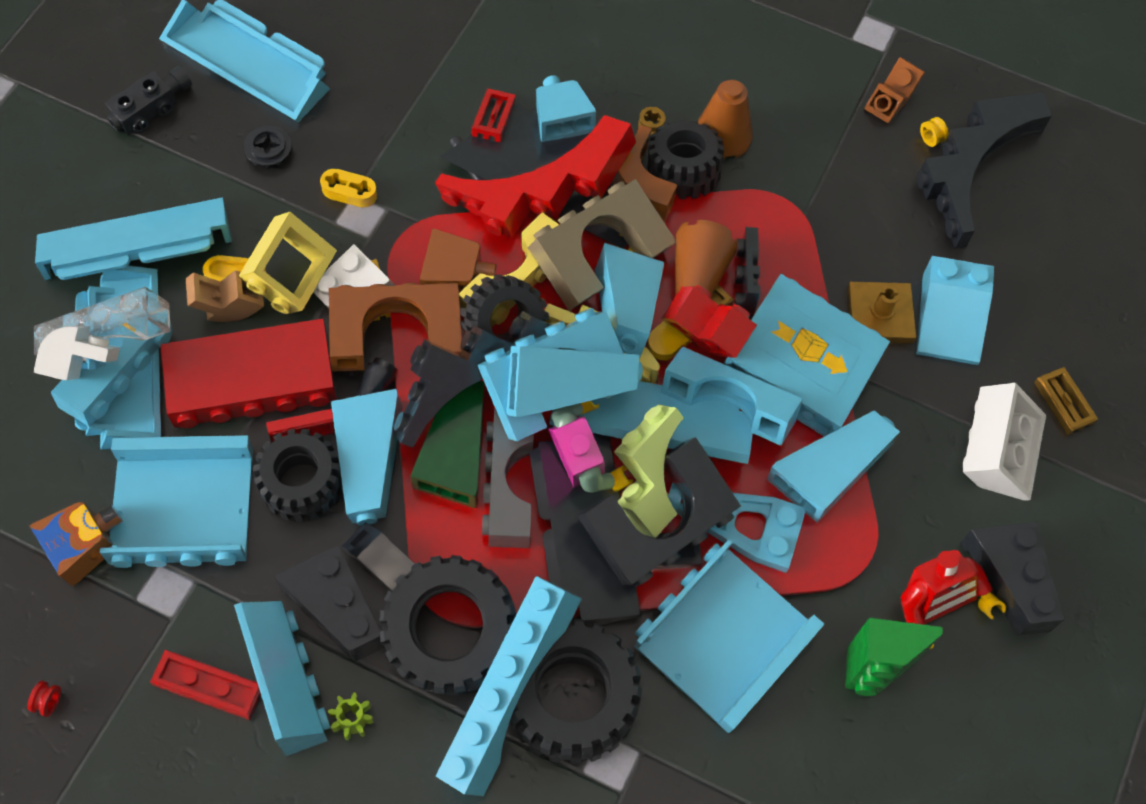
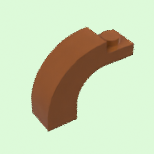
[613,125,677,223]

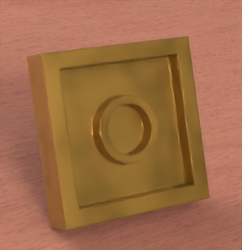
[847,282,916,344]

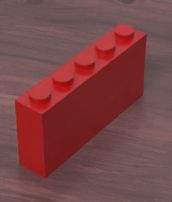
[161,319,337,428]

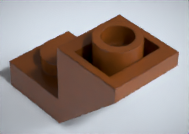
[864,57,926,123]

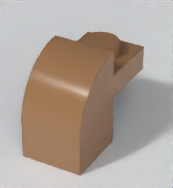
[186,270,264,322]

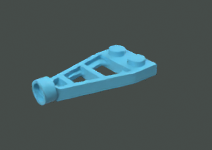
[668,483,806,573]

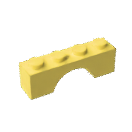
[459,212,559,328]

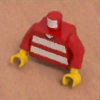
[901,549,1006,649]

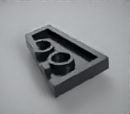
[734,227,761,320]

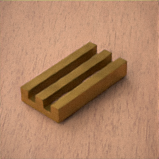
[1034,367,1098,435]

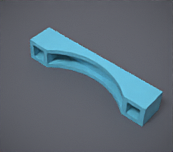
[436,576,582,796]

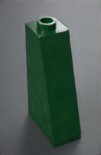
[411,380,485,508]

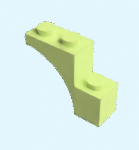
[614,404,684,538]

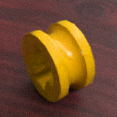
[920,117,949,147]

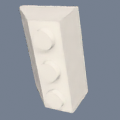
[963,383,1046,500]

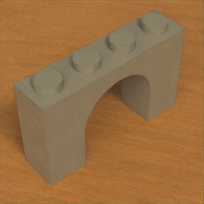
[528,179,676,311]

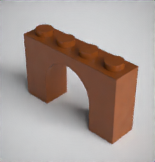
[329,283,462,371]

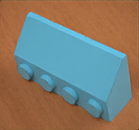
[234,601,331,756]

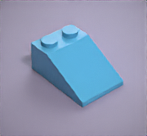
[916,256,994,365]

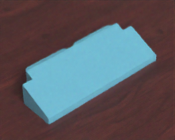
[159,0,330,123]
[35,197,232,280]
[75,266,161,450]
[549,381,753,464]

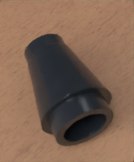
[356,357,398,396]

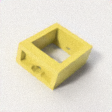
[238,212,337,314]

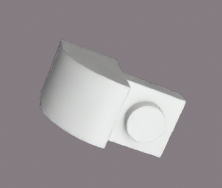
[33,325,120,381]

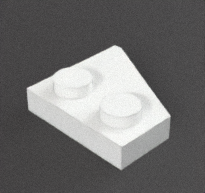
[313,244,394,308]

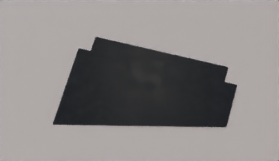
[440,103,628,249]

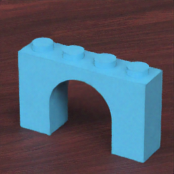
[477,308,623,441]

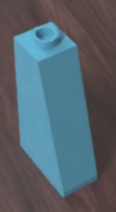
[595,243,664,358]
[506,346,643,417]
[331,389,403,526]
[767,411,900,523]

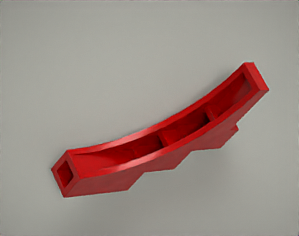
[435,115,636,238]

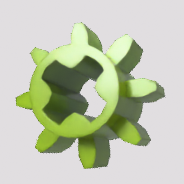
[328,692,374,741]

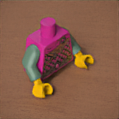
[548,400,633,493]

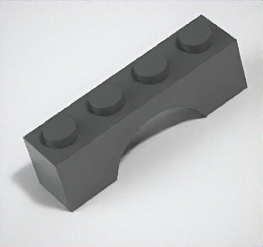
[482,409,534,548]

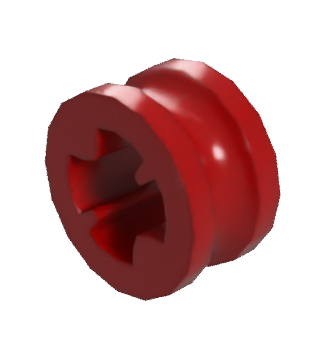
[27,680,61,717]

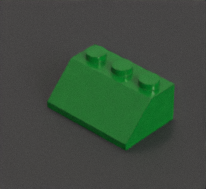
[845,618,943,696]

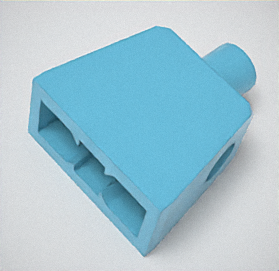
[536,75,596,142]

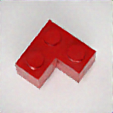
[661,285,757,358]

